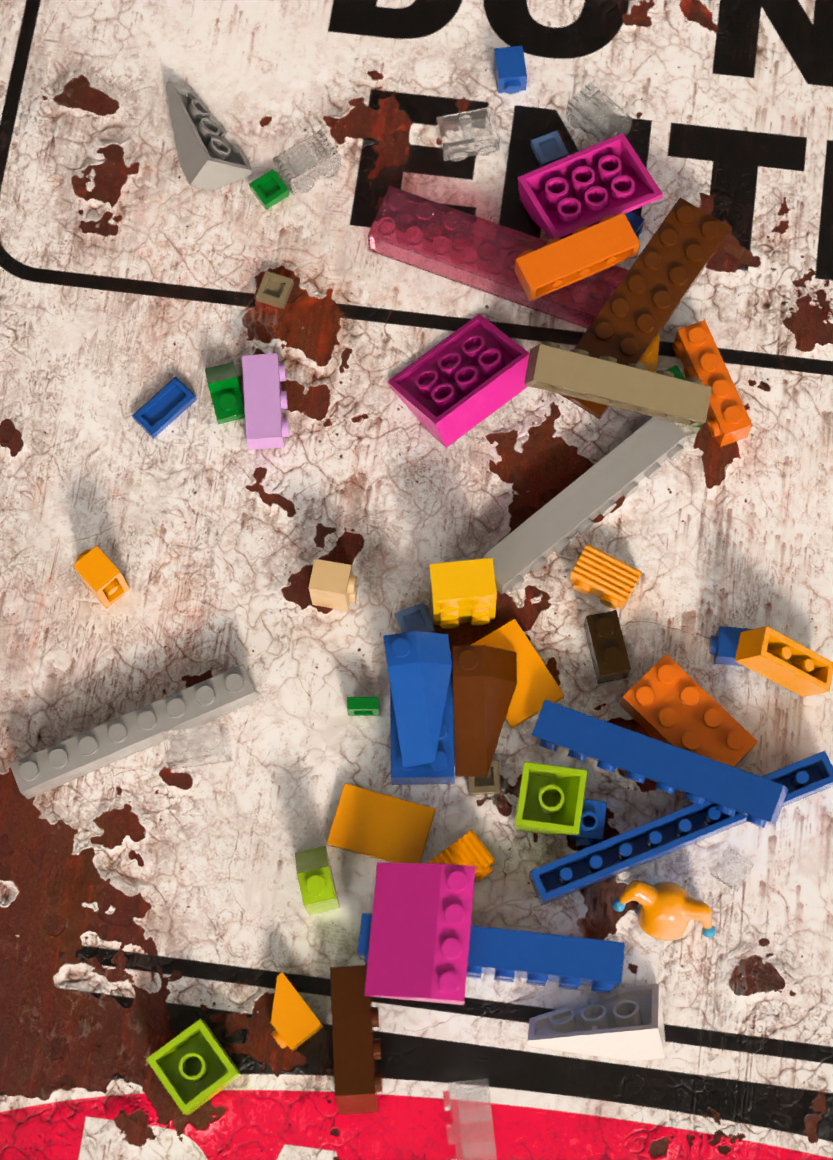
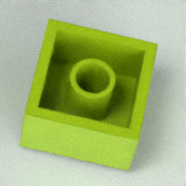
[146,1019,242,1115]

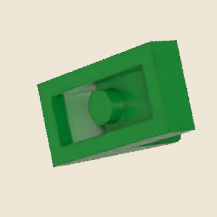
[205,362,245,424]

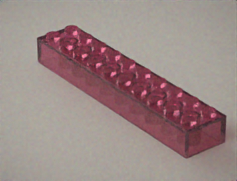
[368,186,629,329]

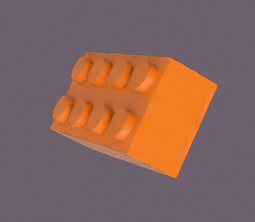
[620,654,758,767]

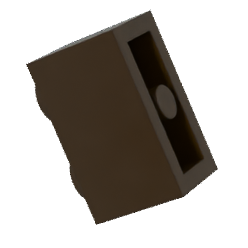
[584,610,631,684]

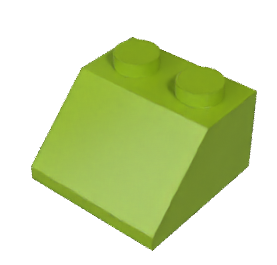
[515,762,588,835]

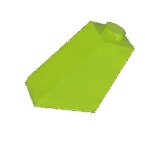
[295,846,340,916]

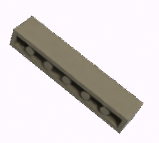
[524,341,712,427]

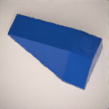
[383,631,452,768]

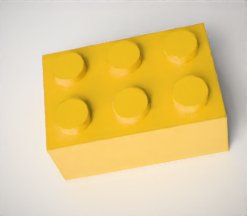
[429,558,497,629]

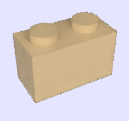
[308,559,358,611]

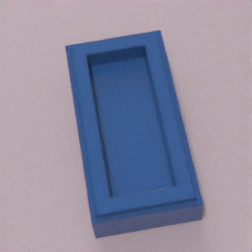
[132,376,197,439]

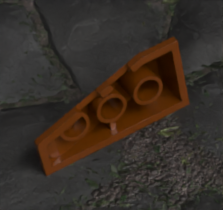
[453,645,517,777]

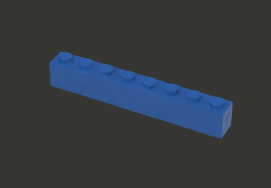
[532,700,788,828]

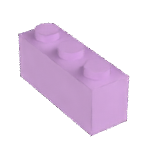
[242,353,290,450]

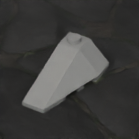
[165,82,253,191]

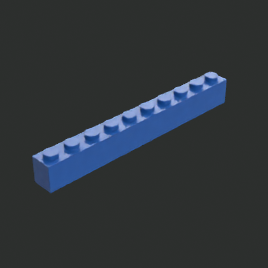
[529,751,833,906]

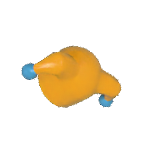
[612,880,716,941]

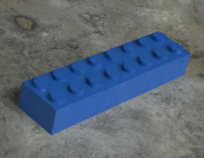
[357,913,625,993]

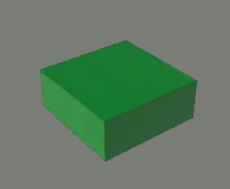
[249,169,290,210]
[347,697,380,716]

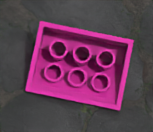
[518,133,663,240]
[387,314,530,448]
[364,863,475,1005]

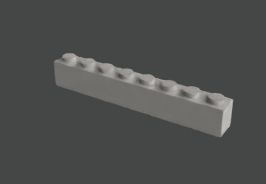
[479,417,686,595]
[9,664,259,799]

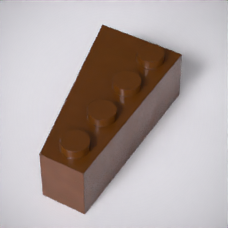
[330,965,383,1115]

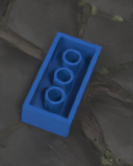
[390,653,455,785]

